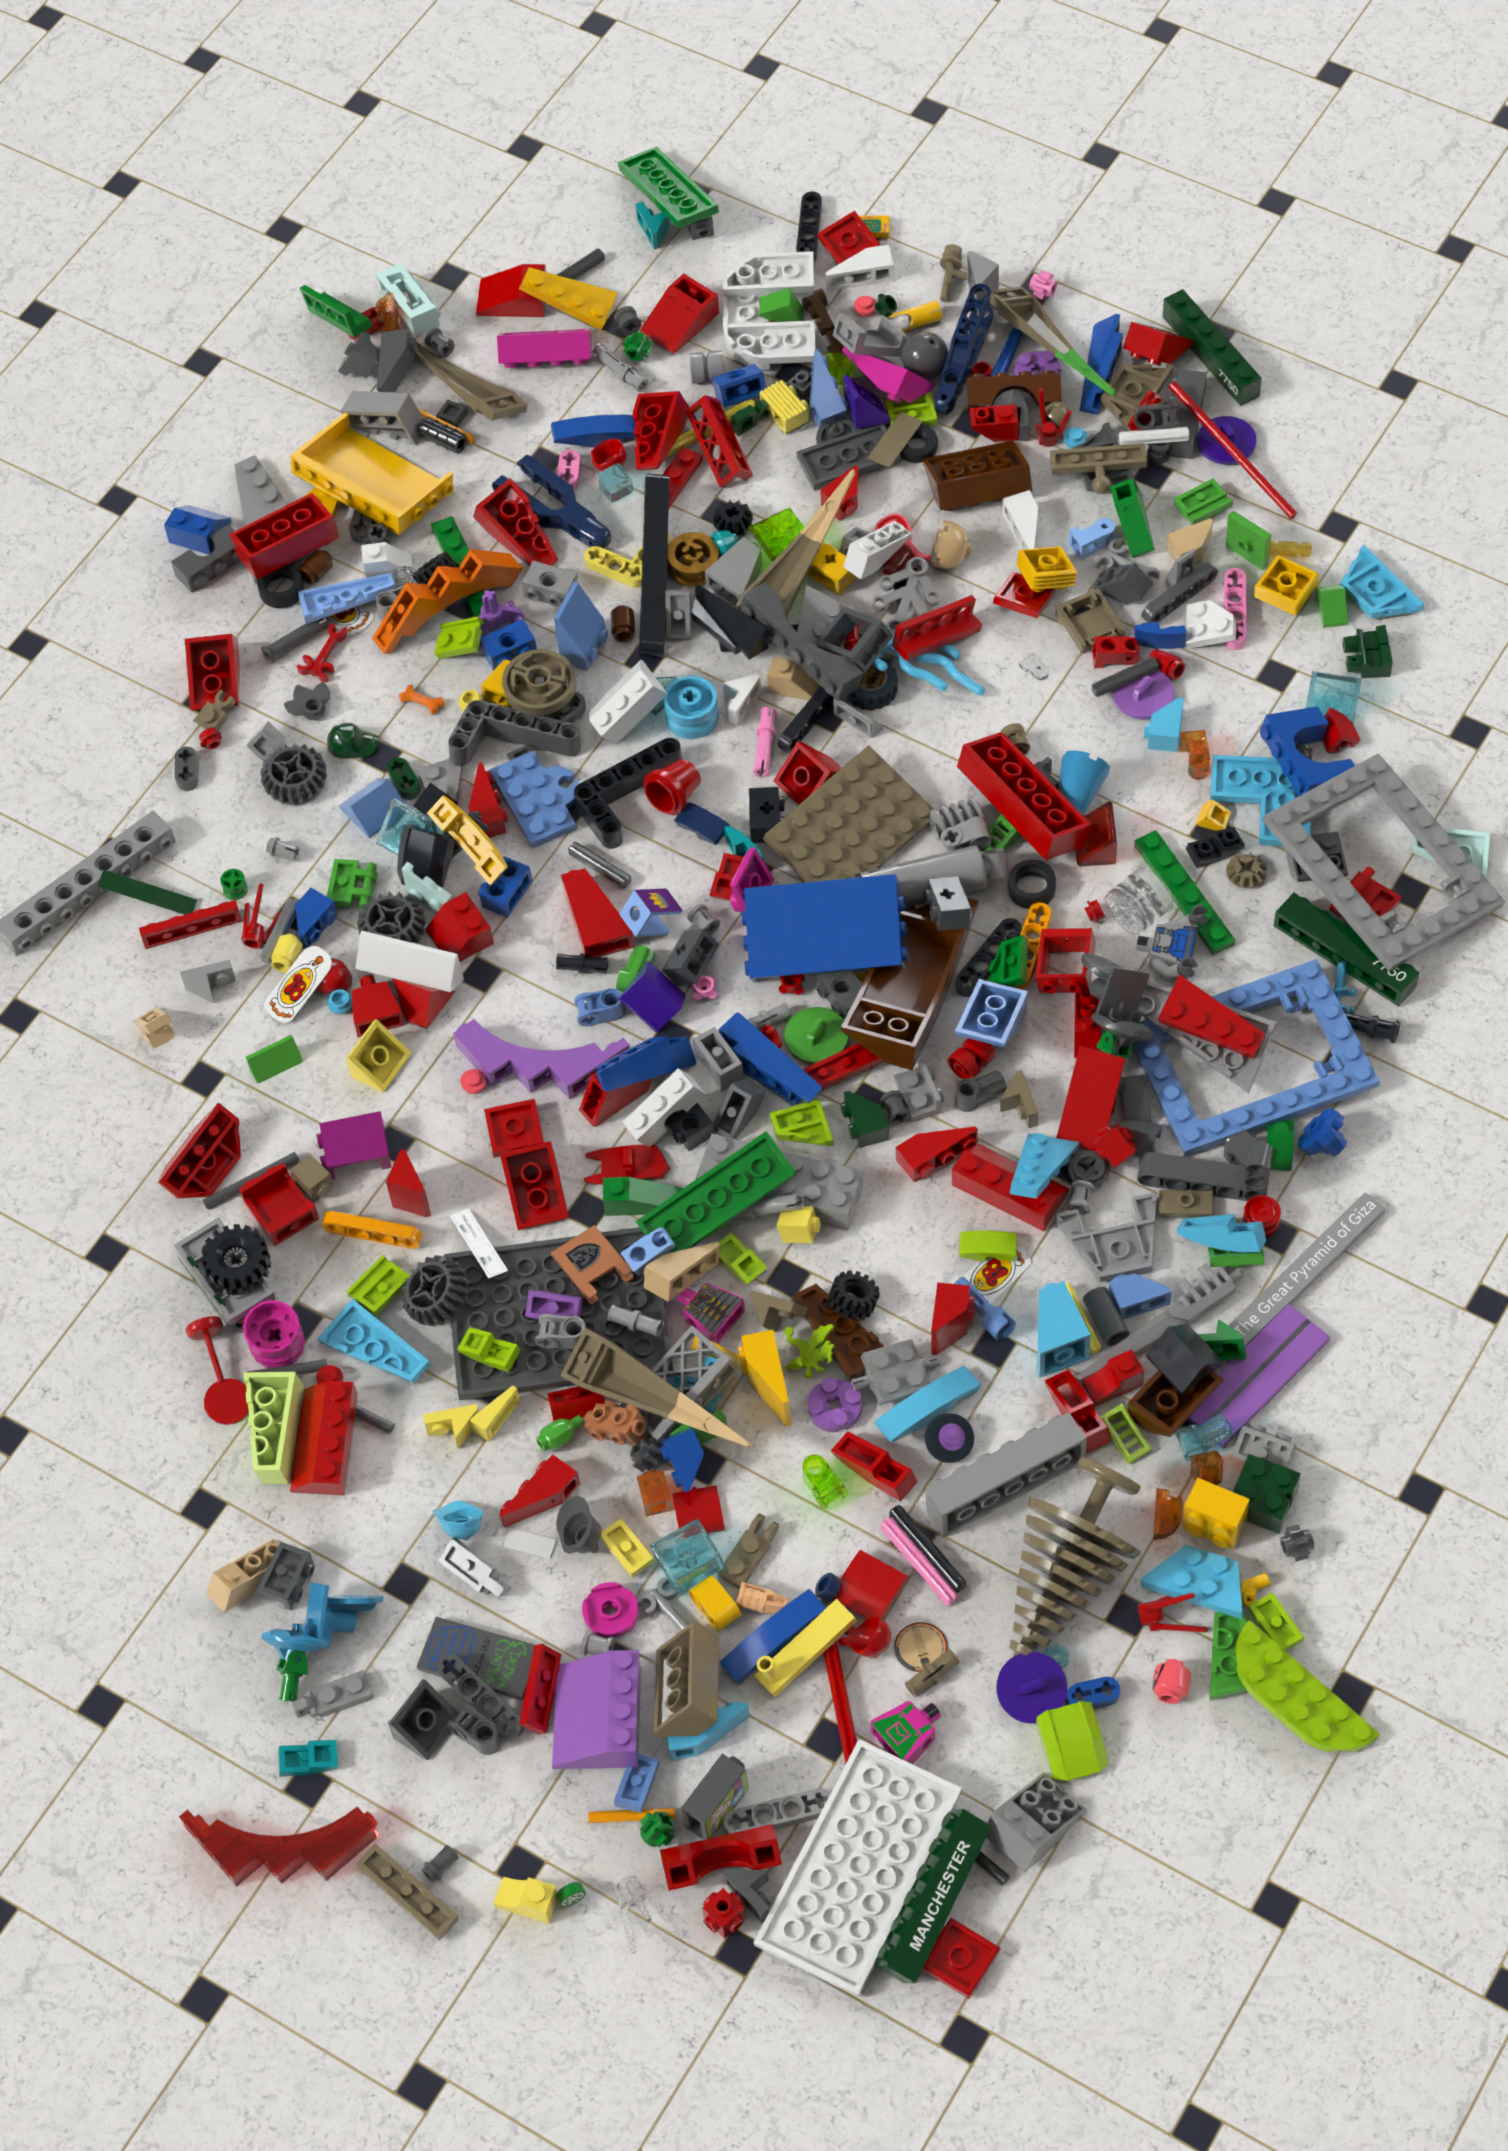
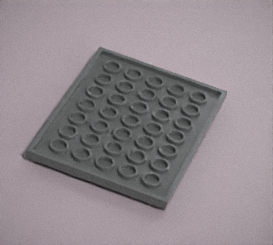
[444,1227,673,1400]

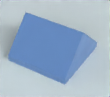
[339,778,408,838]

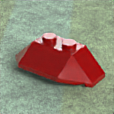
[157,1103,241,1199]

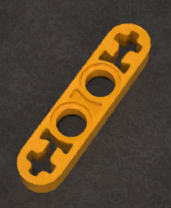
[1013,902,1051,990]
[322,1211,423,1249]

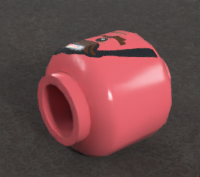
[1152,1659,1191,1704]

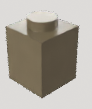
[290,1154,334,1202]

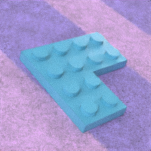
[1210,755,1311,846]

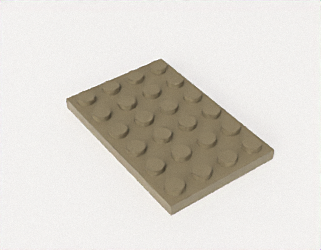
[763,745,934,882]

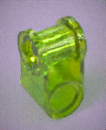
[802,1454,848,1510]

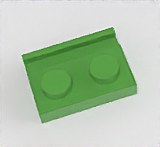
[1173,478,1233,525]

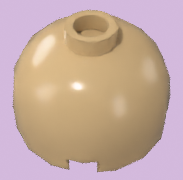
[931,520,972,569]

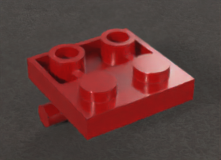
[1329,867,1401,920]

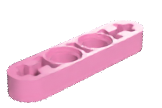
[1224,568,1247,650]

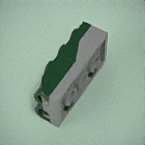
[174,1217,276,1331]

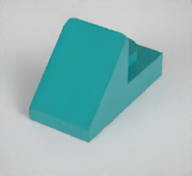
[635,201,670,250]

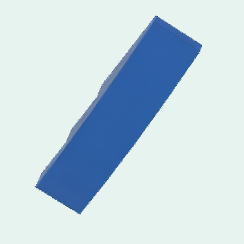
[551,414,636,447]
[719,1589,826,1684]

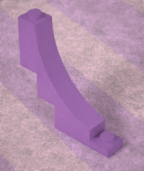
[453,1019,630,1100]

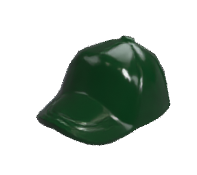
[327,723,379,759]

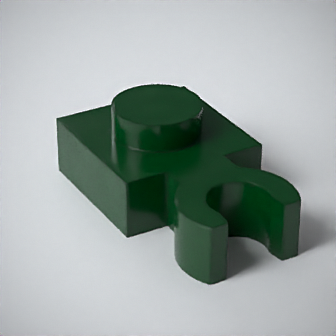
[732,399,770,437]

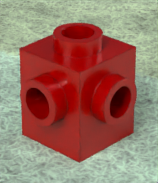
[702,1888,745,1939]

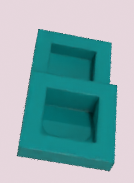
[724,826,764,861]
[278,1740,338,1777]

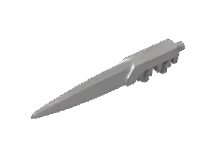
[1076,1263,1242,1380]

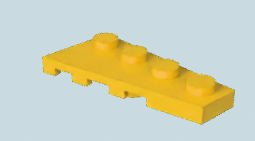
[519,267,618,330]

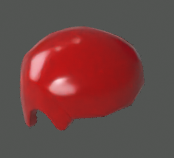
[590,439,627,473]
[316,958,353,994]

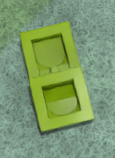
[959,1230,1017,1262]
[718,1232,767,1285]
[457,1327,521,1372]

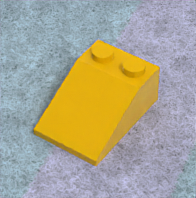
[737,1330,791,1426]

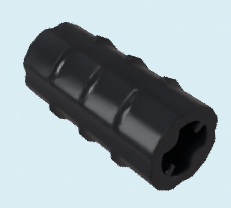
[418,417,467,454]

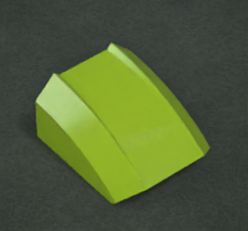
[1036,1701,1109,1781]

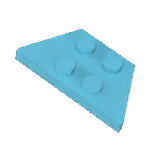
[1341,545,1424,619]
[1140,1545,1243,1619]

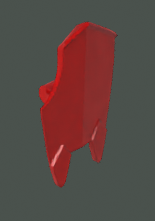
[584,1144,671,1185]

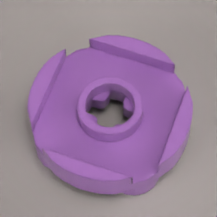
[1015,350,1061,375]
[808,1377,862,1433]

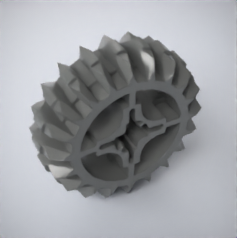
[260,743,327,806]
[357,891,426,943]
[401,1255,470,1327]

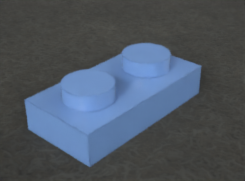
[614,1754,659,1813]

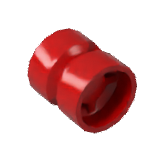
[947,1038,996,1079]

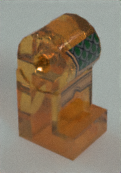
[1179,730,1210,780]

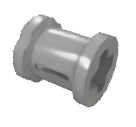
[687,904,720,935]
[1068,1180,1095,1215]
[580,1630,615,1655]

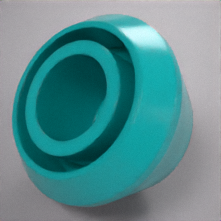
[711,531,739,558]

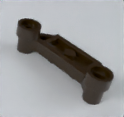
[801,288,847,360]

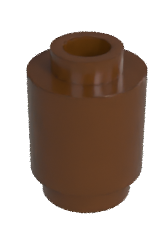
[299,549,333,584]
[610,605,635,642]

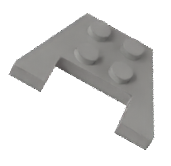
[1055,1192,1156,1282]

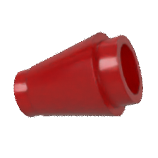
[1149,649,1185,679]

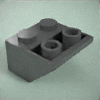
[1286,832,1348,882]

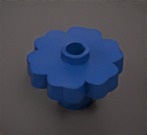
[1297,1107,1347,1156]

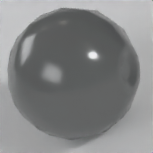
[901,332,949,380]

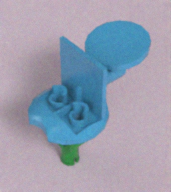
[261,1582,384,1702]

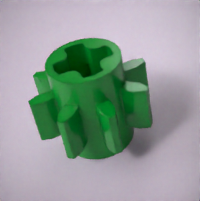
[623,332,652,361]
[640,1811,675,1847]

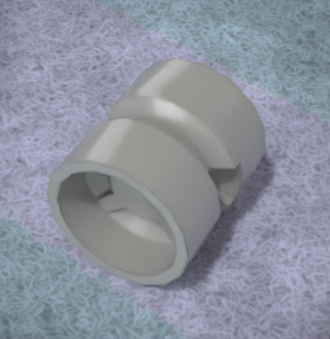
[690,350,724,383]

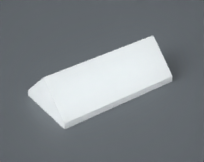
[355,931,464,992]

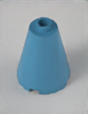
[1059,750,1110,815]

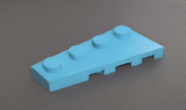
[1010,1133,1080,1198]
[317,1299,431,1384]

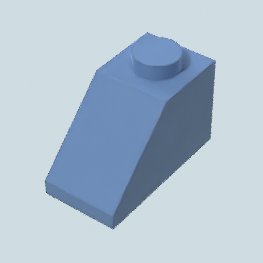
[1108,1273,1171,1320]

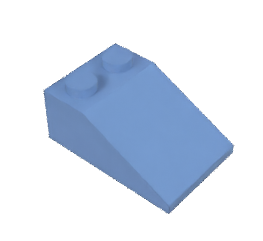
[554,582,608,670]
[955,979,1028,1047]

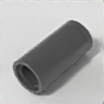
[1083,1287,1130,1346]

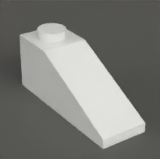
[826,245,894,291]
[1003,490,1041,550]

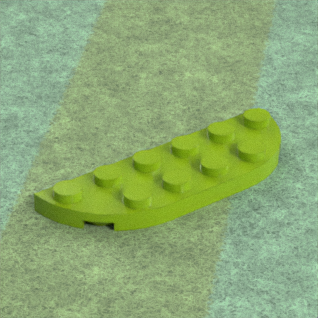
[1234,1620,1380,1753]

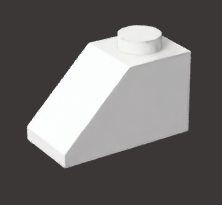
[361,542,414,578]

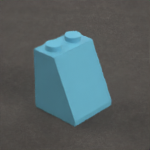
[1037,1281,1091,1378]

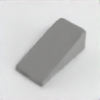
[1166,548,1197,587]

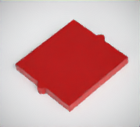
[672,1485,725,1539]

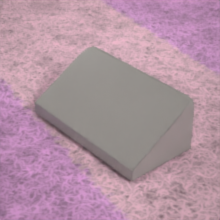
[833,698,882,738]

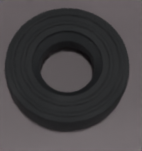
[900,424,938,463]

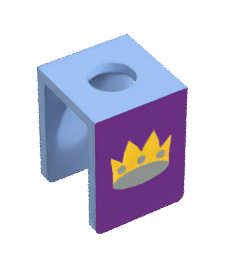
[619,888,683,937]

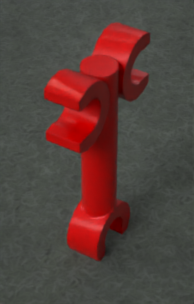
[297,623,347,683]

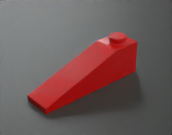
[473,478,558,567]

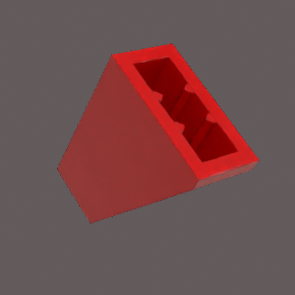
[579,1073,653,1127]

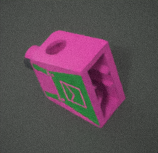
[870,1701,941,1764]

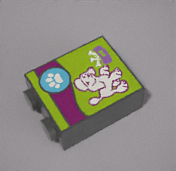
[681,1753,748,1840]

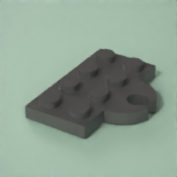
[796,419,901,491]

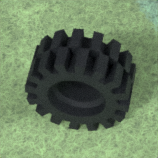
[412,551,458,584]
[828,1270,880,1321]

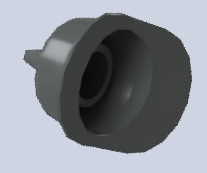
[556,1496,602,1554]

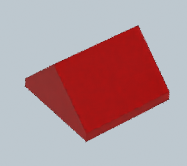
[386,1149,431,1217]

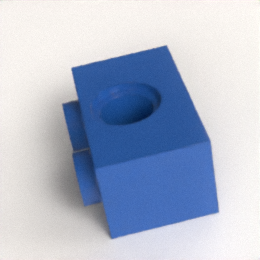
[711,364,766,408]
[480,619,537,671]

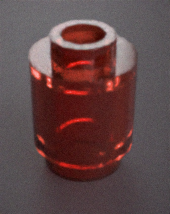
[881,545,914,575]

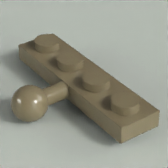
[1050,443,1147,494]

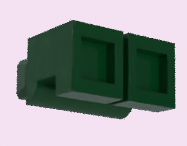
[1342,625,1393,678]

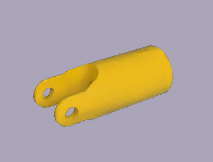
[888,300,943,332]

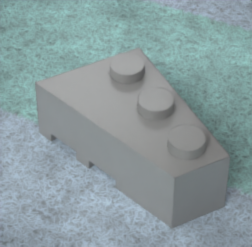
[341,391,424,446]

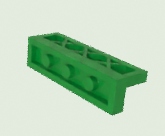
[300,285,372,337]

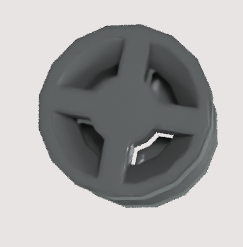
[614,306,642,335]

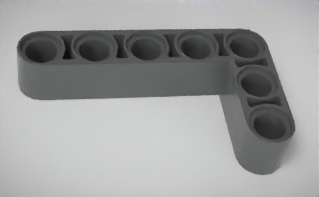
[448,700,581,766]
[1137,1141,1273,1201]

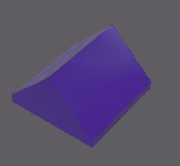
[843,374,891,429]
[618,961,686,1032]

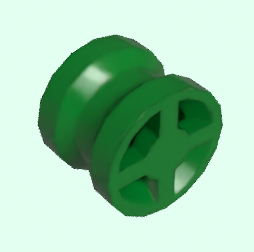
[220,869,248,900]

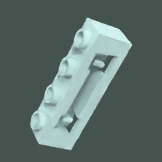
[376,263,441,336]

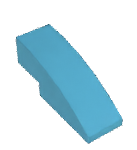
[1177,1214,1266,1252]

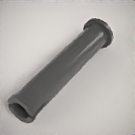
[261,617,331,663]

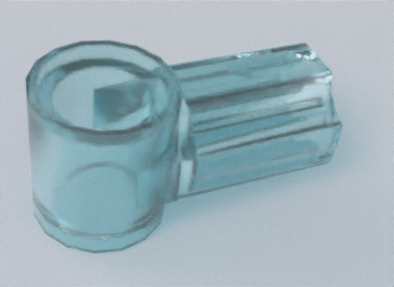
[1176,1413,1233,1461]

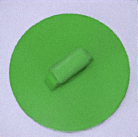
[784,1007,849,1064]

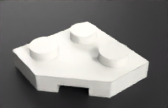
[1186,600,1236,649]

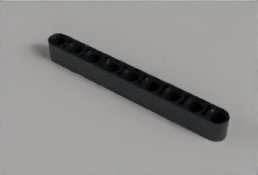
[639,474,670,657]

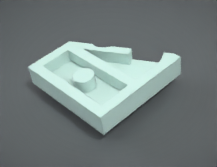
[402,862,452,912]

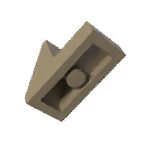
[1000,1070,1038,1128]
[750,1291,808,1332]

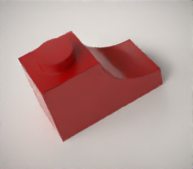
[1082,1349,1144,1407]

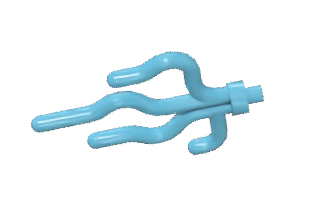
[872,627,985,696]

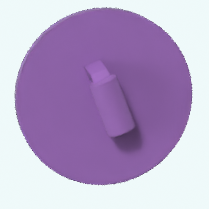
[1112,670,1174,719]

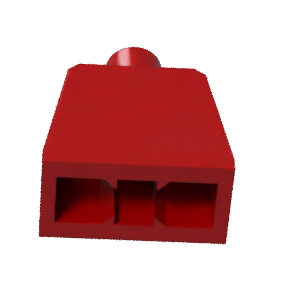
[352,975,405,1038]

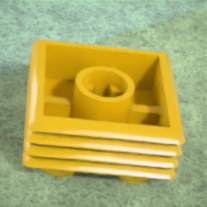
[1016,546,1078,592]
[1254,555,1319,615]

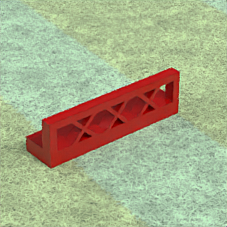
[685,395,753,488]
[891,595,982,661]

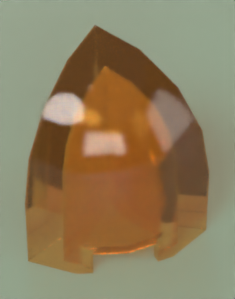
[1153,1488,1183,1540]

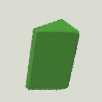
[245,1035,302,1083]

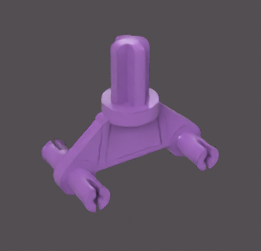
[478,590,528,651]

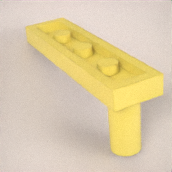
[754,1599,857,1698]

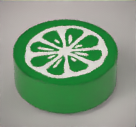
[556,1882,586,1907]

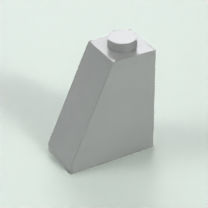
[705,537,762,606]

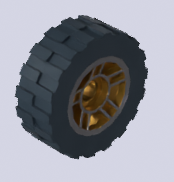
[847,657,898,711]

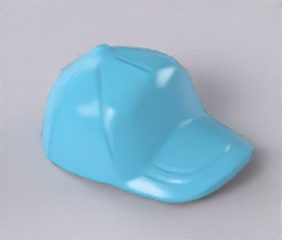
[433,1501,483,1541]

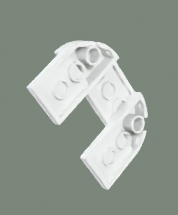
[723,252,815,370]

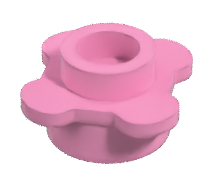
[691,975,718,1001]

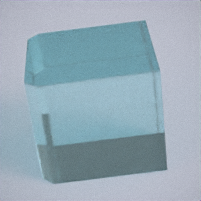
[597,463,633,503]

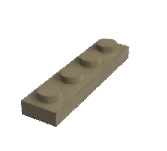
[355,1843,459,1941]

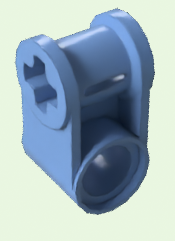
[574,988,625,1026]

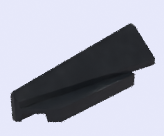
[692,584,769,660]

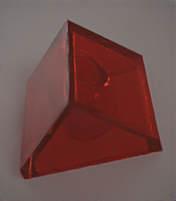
[1076,801,1117,867]

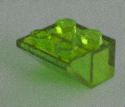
[748,507,804,562]

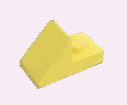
[423,1404,479,1448]

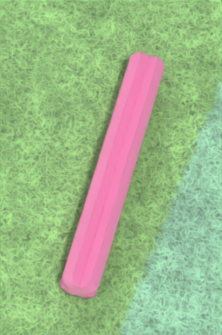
[881,1517,958,1606]

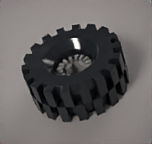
[201,1224,271,1295]

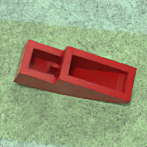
[1045,1369,1110,1453]
[831,1431,917,1502]

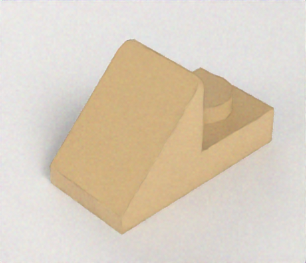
[134,1008,175,1048]

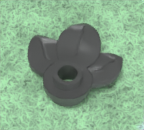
[284,682,330,720]

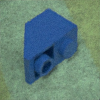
[295,887,338,949]
[660,1427,704,1492]

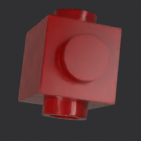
[1095,1123,1137,1168]

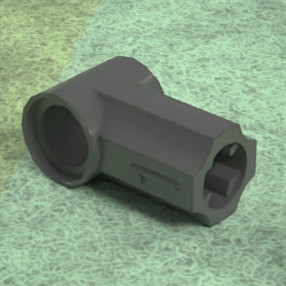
[955,1070,1007,1112]

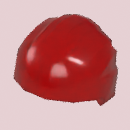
[838,1616,891,1659]

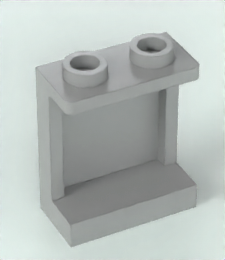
[833,314,906,357]

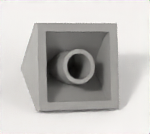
[967,251,999,316]

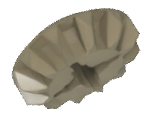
[1226,852,1267,888]

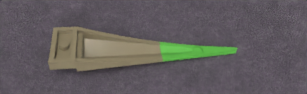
[986,286,1115,397]

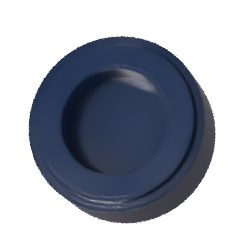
[815,1572,841,1602]

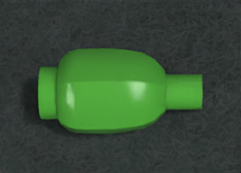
[536,1415,584,1452]

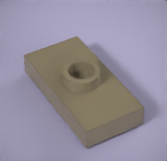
[1159,1190,1213,1218]

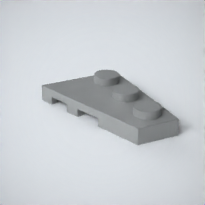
[797,585,849,647]

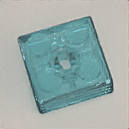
[650,1519,725,1594]

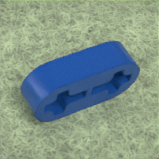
[1067,1677,1120,1709]

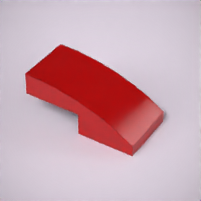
[709,853,743,901]

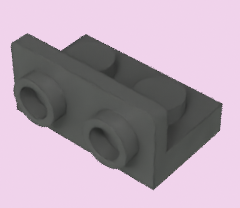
[257,1542,315,1611]

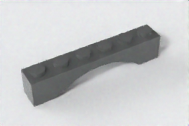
[740,582,863,701]

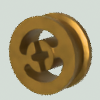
[667,532,719,587]

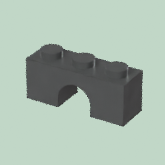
[171,524,241,593]

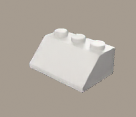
[589,660,668,744]

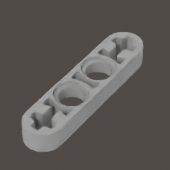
[723,1788,831,1834]

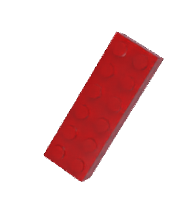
[957,732,1091,860]

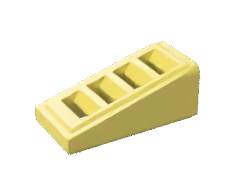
[469,1386,520,1441]

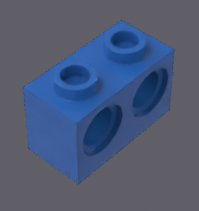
[479,856,532,918]

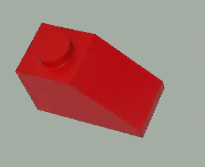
[820,465,859,521]

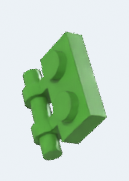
[327,859,378,909]

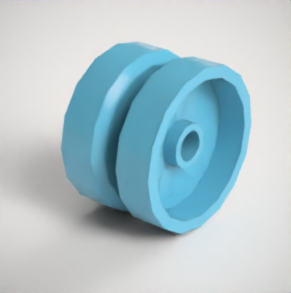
[663,676,719,739]

